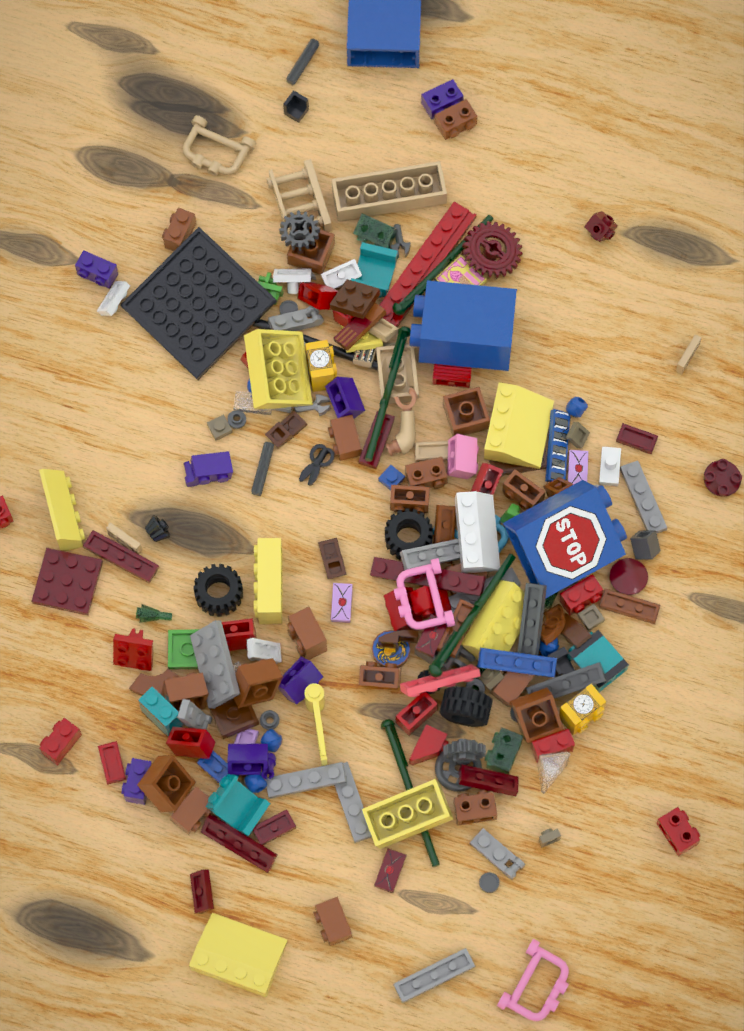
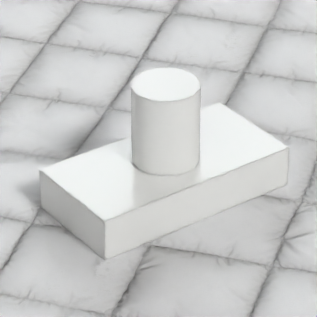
[273,269,312,294]
[599,447,621,486]
[247,638,282,664]

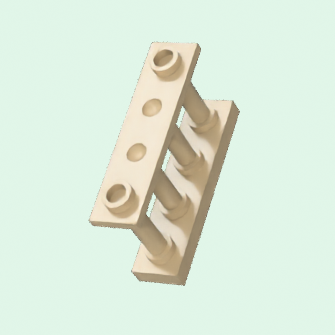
[267,159,332,235]

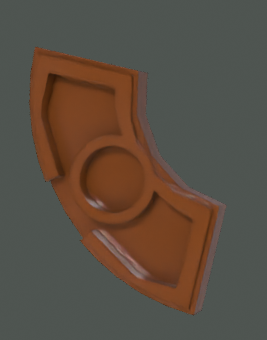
[540,604,566,645]
[129,669,180,696]

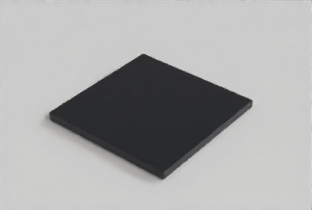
[120,227,277,380]

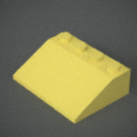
[244,329,313,409]
[484,382,554,469]
[189,913,288,997]

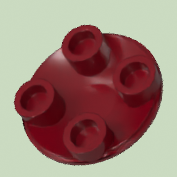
[703,459,742,497]
[609,558,648,595]

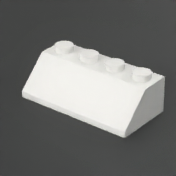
[455,491,500,573]

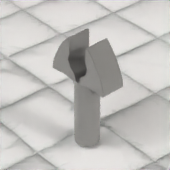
[294,394,331,416]

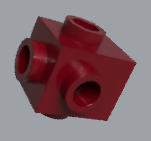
[584,211,618,242]

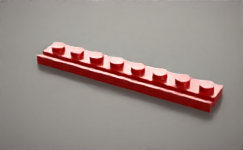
[380,201,477,327]

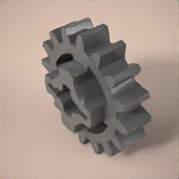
[279,210,320,251]
[443,739,486,764]

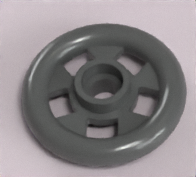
[435,752,482,792]

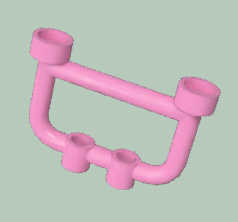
[394,558,455,630]
[497,939,569,1021]

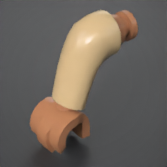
[385,387,417,456]

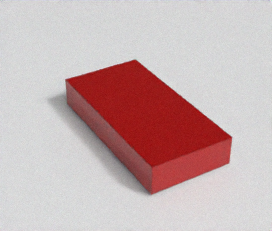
[98,741,127,785]

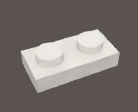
[321,259,362,289]
[97,281,130,316]

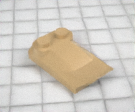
[376,342,419,404]

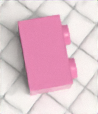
[447,434,479,480]

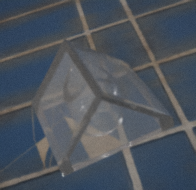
[537,752,570,794]

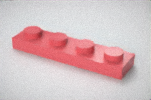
[400,664,480,697]

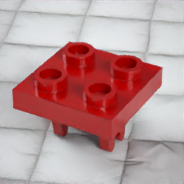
[113,628,153,671]

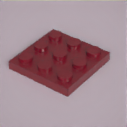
[31,548,103,616]

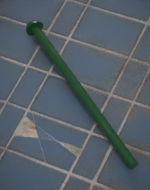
[392,215,494,315]
[365,326,411,462]
[428,554,516,677]
[381,719,440,867]

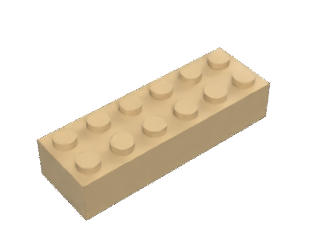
[331,161,447,221]

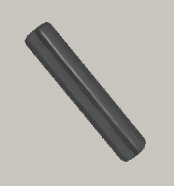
[286,38,319,85]
[251,442,274,496]

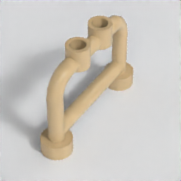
[183,115,256,176]

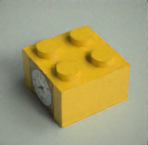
[305,340,337,392]
[559,684,606,735]

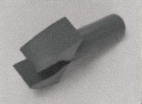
[390,224,410,258]

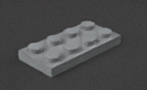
[190,620,240,708]

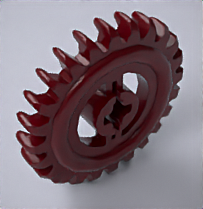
[462,221,523,279]

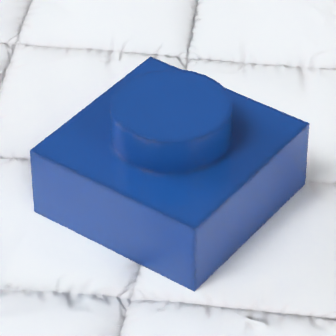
[378,465,405,490]

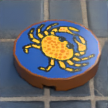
[372,630,411,668]

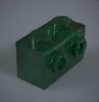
[353,214,398,249]
[484,727,523,774]

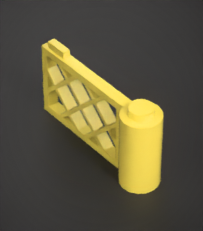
[305,684,328,766]

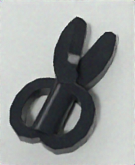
[299,444,334,486]

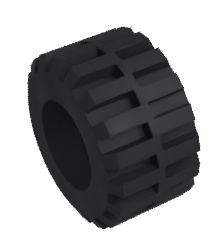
[385,508,433,560]
[194,564,243,617]
[439,686,493,727]

